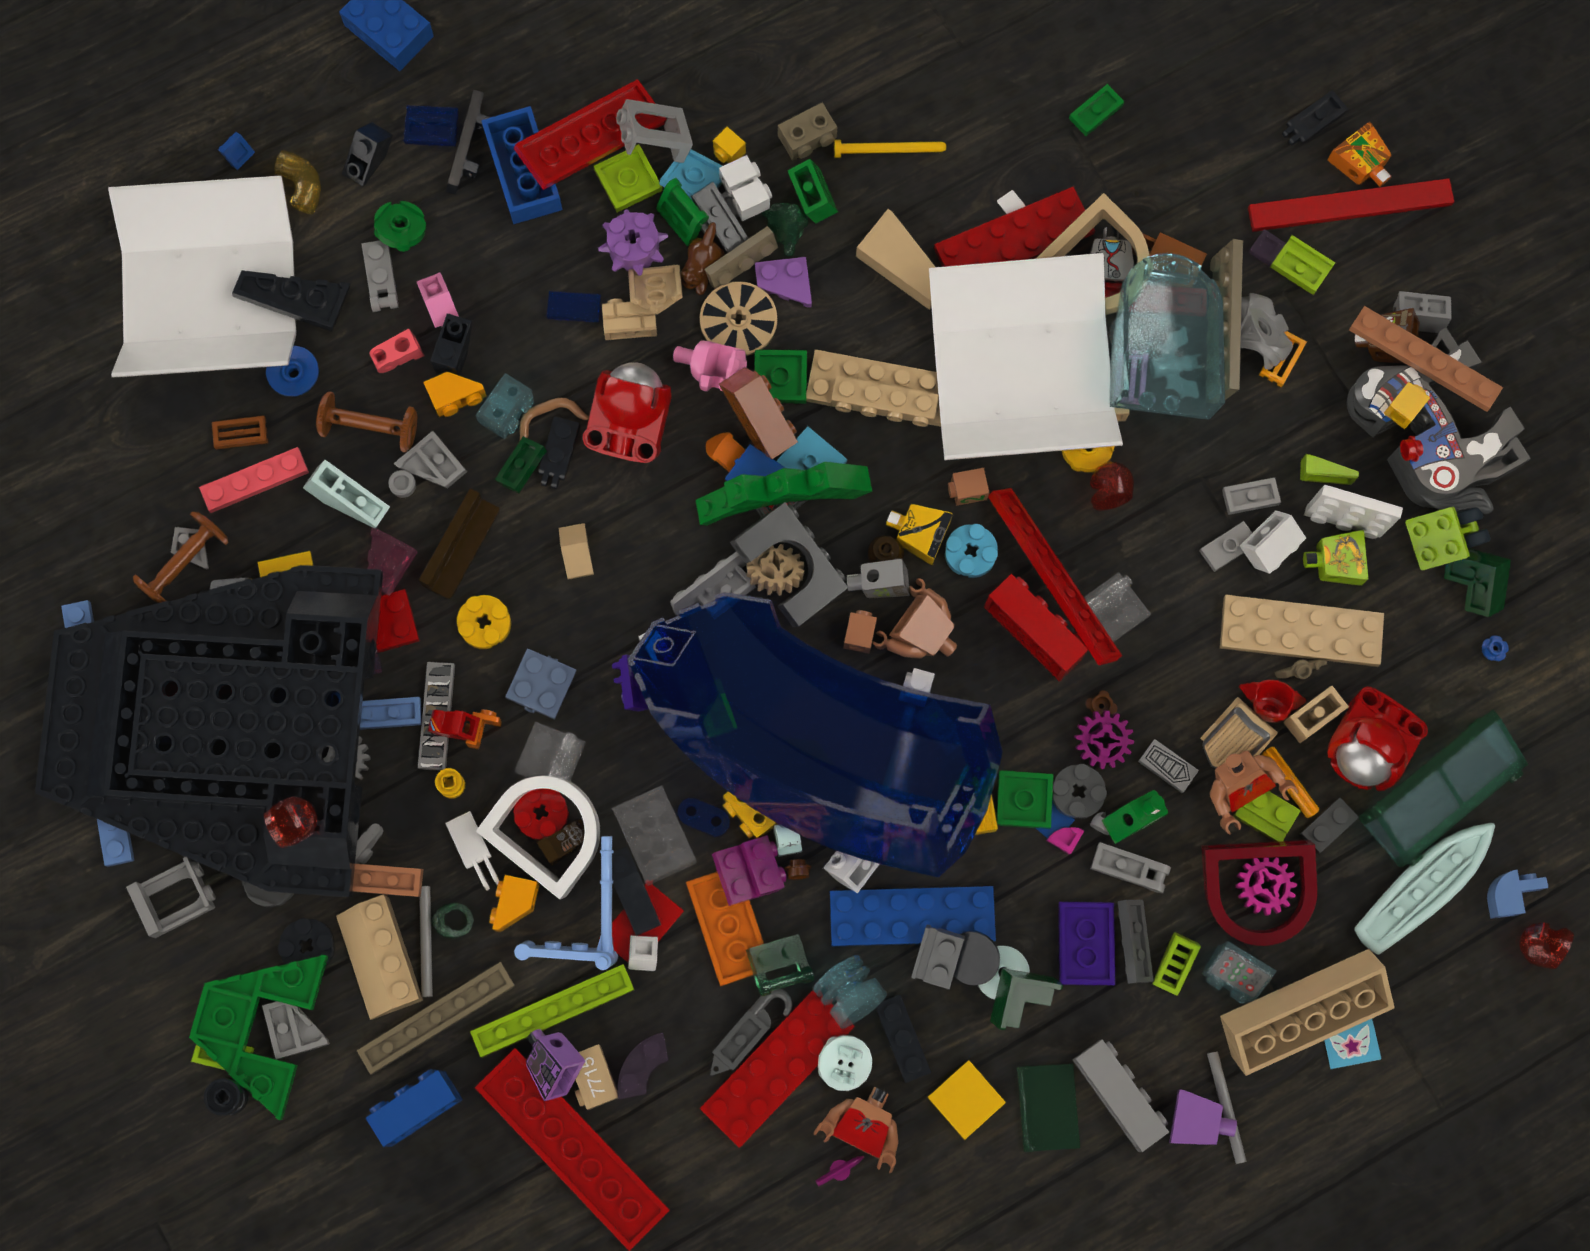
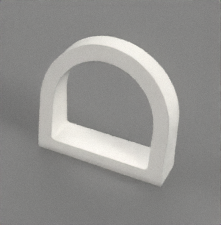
[476,775,600,899]

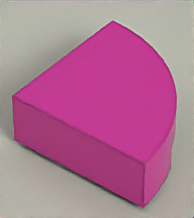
[1046,827,1084,854]

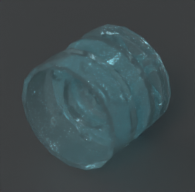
[813,955,887,1029]

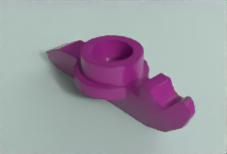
[816,1156,864,1186]

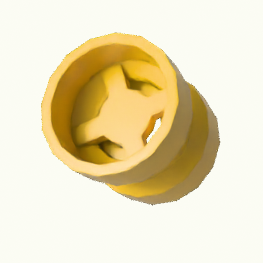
[435,768,465,799]

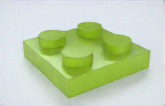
[594,144,663,212]

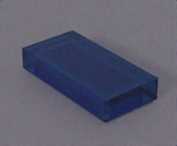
[547,291,601,322]

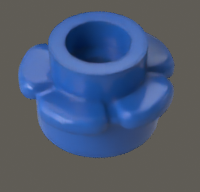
[1482,635,1509,661]

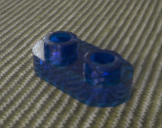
[678,798,730,837]

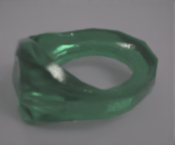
[432,902,474,939]

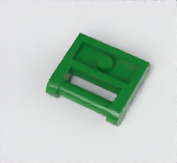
[656,178,709,246]

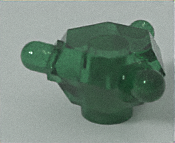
[761,203,808,256]

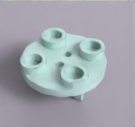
[818,1035,872,1091]

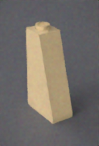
[856,209,936,310]

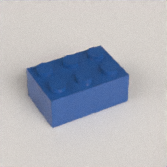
[339,0,434,71]
[366,1069,463,1147]

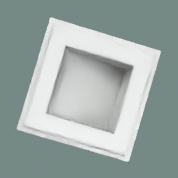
[628,935,658,971]

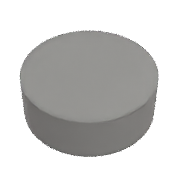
[388,470,416,498]

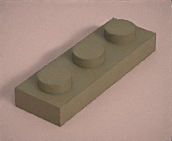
[704,226,778,289]

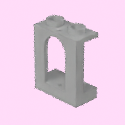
[616,99,693,163]
[126,857,216,938]

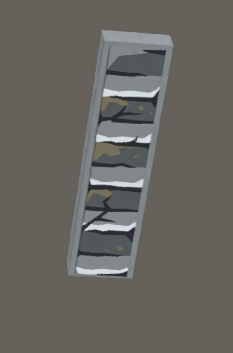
[418,662,455,770]

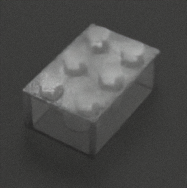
[612,785,697,886]

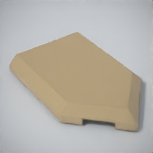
[628,265,682,315]

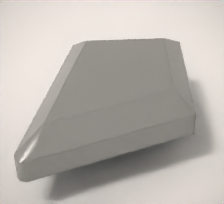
[171,527,209,570]

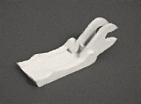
[446,811,499,891]

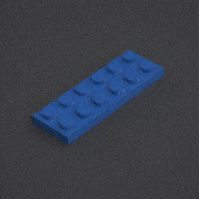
[830,886,996,947]

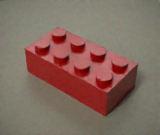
[984,574,1088,682]

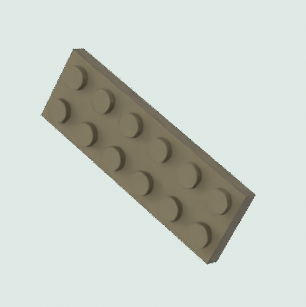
[1207,239,1243,405]

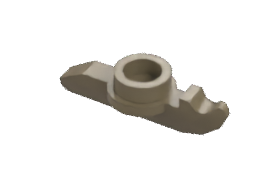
[1275,659,1327,679]

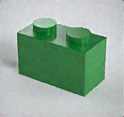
[788,159,838,224]

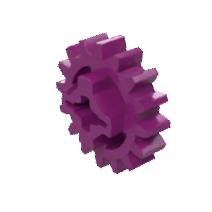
[1074,710,1134,769]

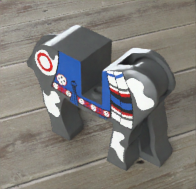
[1347,328,1531,515]

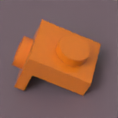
[463,709,502,749]

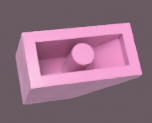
[417,273,459,328]

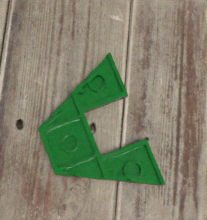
[189,955,328,1120]

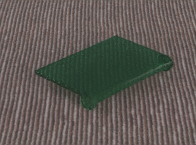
[1017,1064,1080,1152]

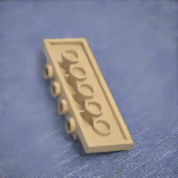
[806,350,941,427]

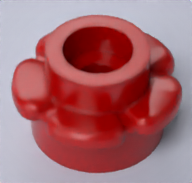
[1400,436,1423,462]

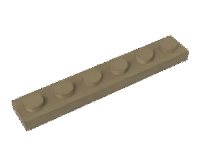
[357,962,515,1075]

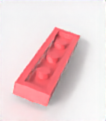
[199,447,309,513]

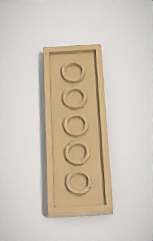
[1220,595,1384,667]

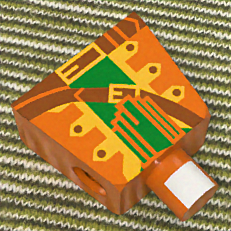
[1328,121,1392,187]

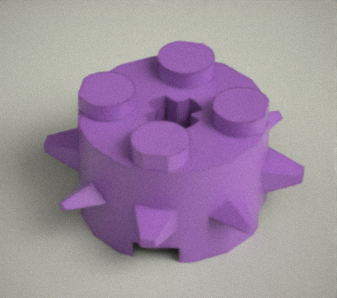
[598,209,668,276]

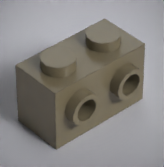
[778,102,837,161]

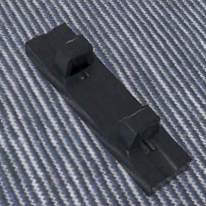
[446,90,491,195]

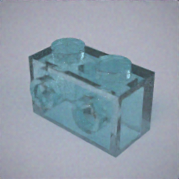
[476,373,534,439]

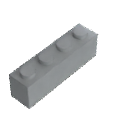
[1072,1039,1169,1152]

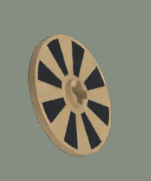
[700,282,777,356]

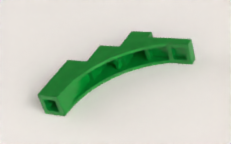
[696,462,872,525]

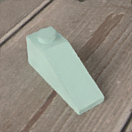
[303,460,390,528]

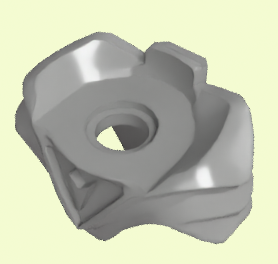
[1240,293,1293,369]

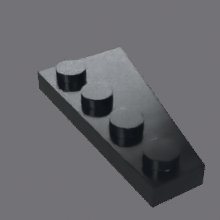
[232,270,350,332]

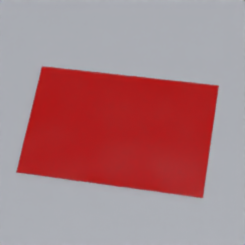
[612,881,684,962]

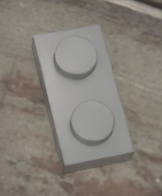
[1222,478,1281,515]

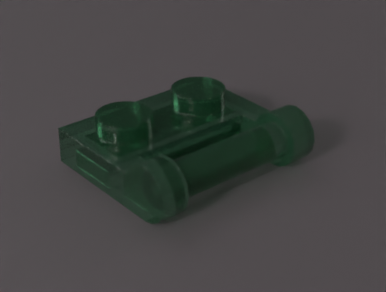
[746,934,814,996]

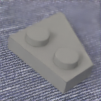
[394,431,467,489]
[262,1001,330,1060]

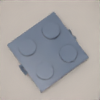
[505,648,577,720]

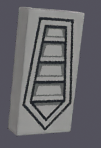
[1138,739,1199,793]

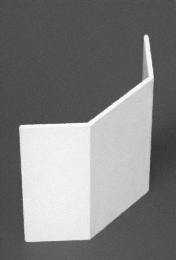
[108,176,296,377]
[929,253,1123,460]

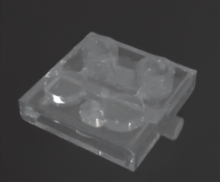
[1084,572,1151,642]
[514,722,586,781]

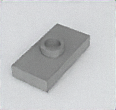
[1199,521,1252,572]

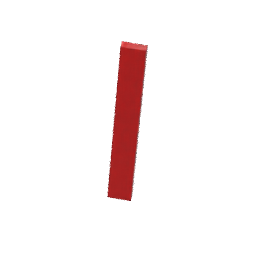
[1248,179,1454,232]
[988,488,1122,665]

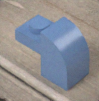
[1487,869,1548,919]

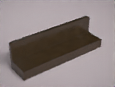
[419,489,500,599]

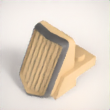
[1200,697,1278,768]

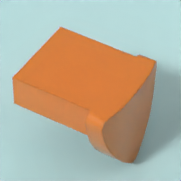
[706,432,745,472]

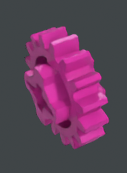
[1236,857,1297,916]

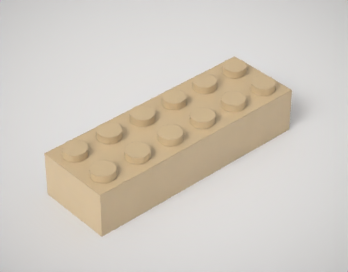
[1220,949,1395,1076]

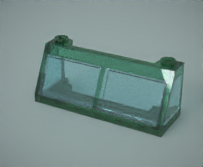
[1358,710,1528,867]

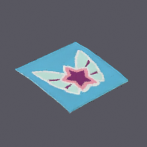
[1324,1019,1381,1069]

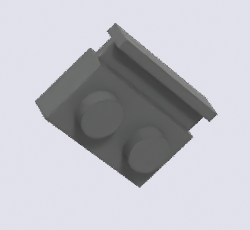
[911,924,965,989]

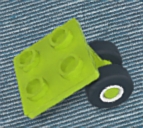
[1405,507,1491,570]

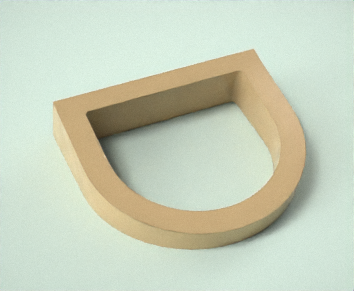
[1036,193,1150,315]

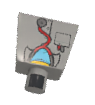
[1090,227,1135,284]

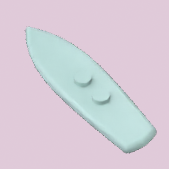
[1354,823,1495,955]

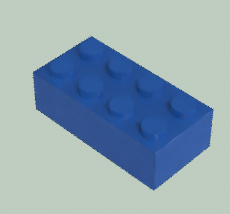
[481,106,562,224]

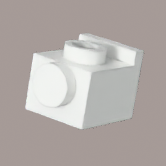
[900,668,935,705]

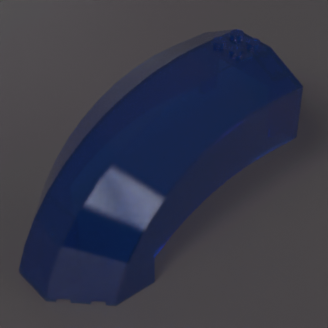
[628,592,1003,877]

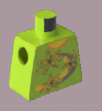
[1303,530,1368,585]

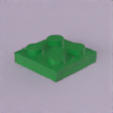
[755,350,807,404]
[996,770,1053,829]

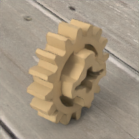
[746,544,804,596]

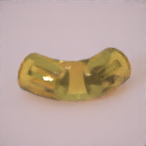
[275,150,321,214]

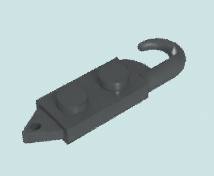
[710,988,792,1076]

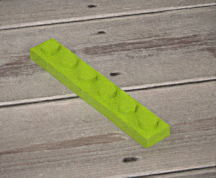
[470,964,634,1058]

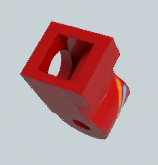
[427,710,480,742]

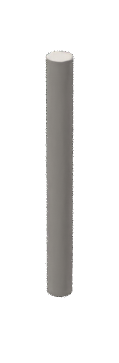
[420,886,433,997]
[1207,1051,1247,1164]

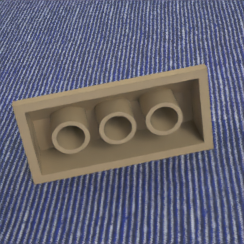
[336,894,423,1020]

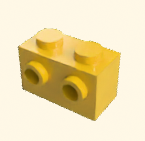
[722,775,783,839]

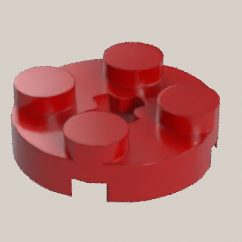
[514,788,569,840]

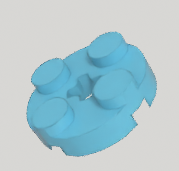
[945,524,998,578]

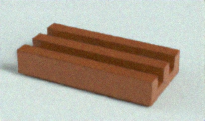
[212,416,268,449]

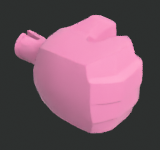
[673,340,747,392]

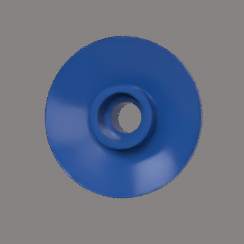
[266,346,319,397]

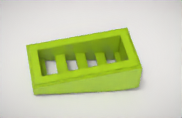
[1300,454,1359,485]
[1152,932,1201,996]

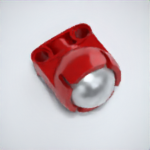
[583,363,672,463]
[1328,687,1428,791]

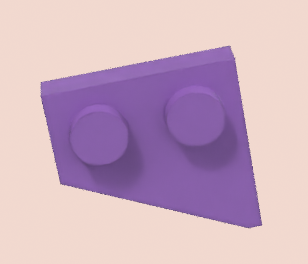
[755,257,812,307]

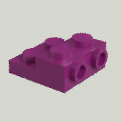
[712,836,786,906]

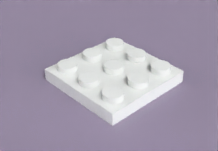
[1304,485,1403,539]

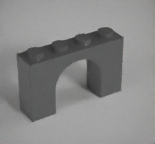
[730,502,848,627]

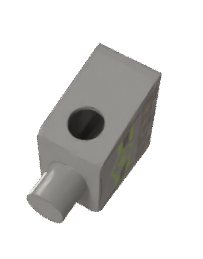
[847,559,910,598]

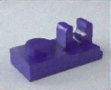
[612,655,648,711]

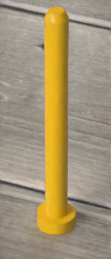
[834,140,946,158]

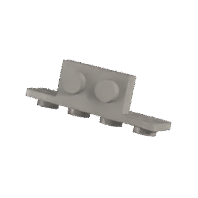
[670,551,756,619]

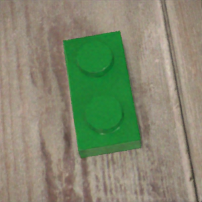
[1069,84,1124,136]

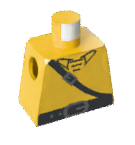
[886,504,953,565]

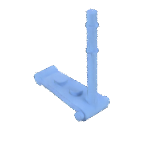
[514,836,618,970]

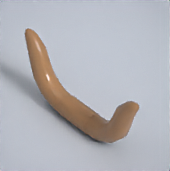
[520,398,589,440]

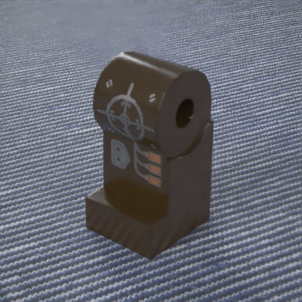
[537,819,585,866]

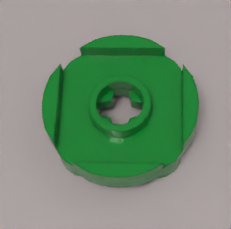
[374,201,426,252]

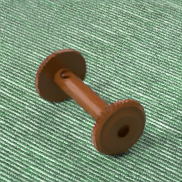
[316,392,417,452]
[133,512,228,603]

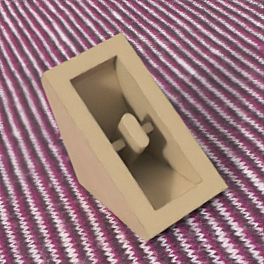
[559,523,594,579]

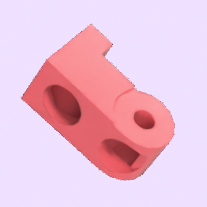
[369,329,425,373]

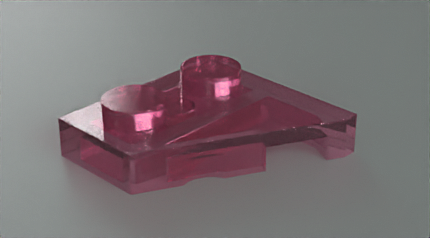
[367,528,418,596]

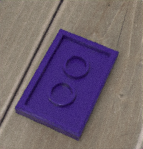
[1058,902,1115,986]

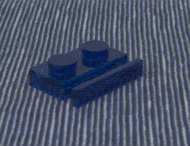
[404,105,459,146]

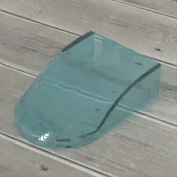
[1110,253,1225,420]

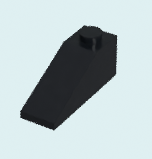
[612,847,661,936]

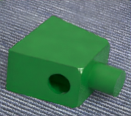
[1101,790,1168,844]

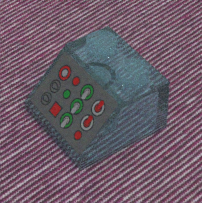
[1202,942,1276,1004]

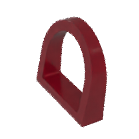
[1201,840,1317,946]

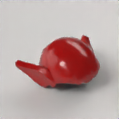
[1239,680,1306,723]

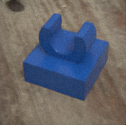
[218,132,255,170]

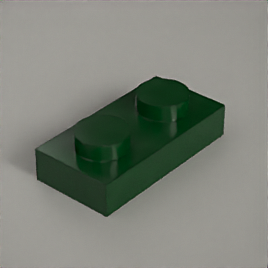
[495,436,547,494]

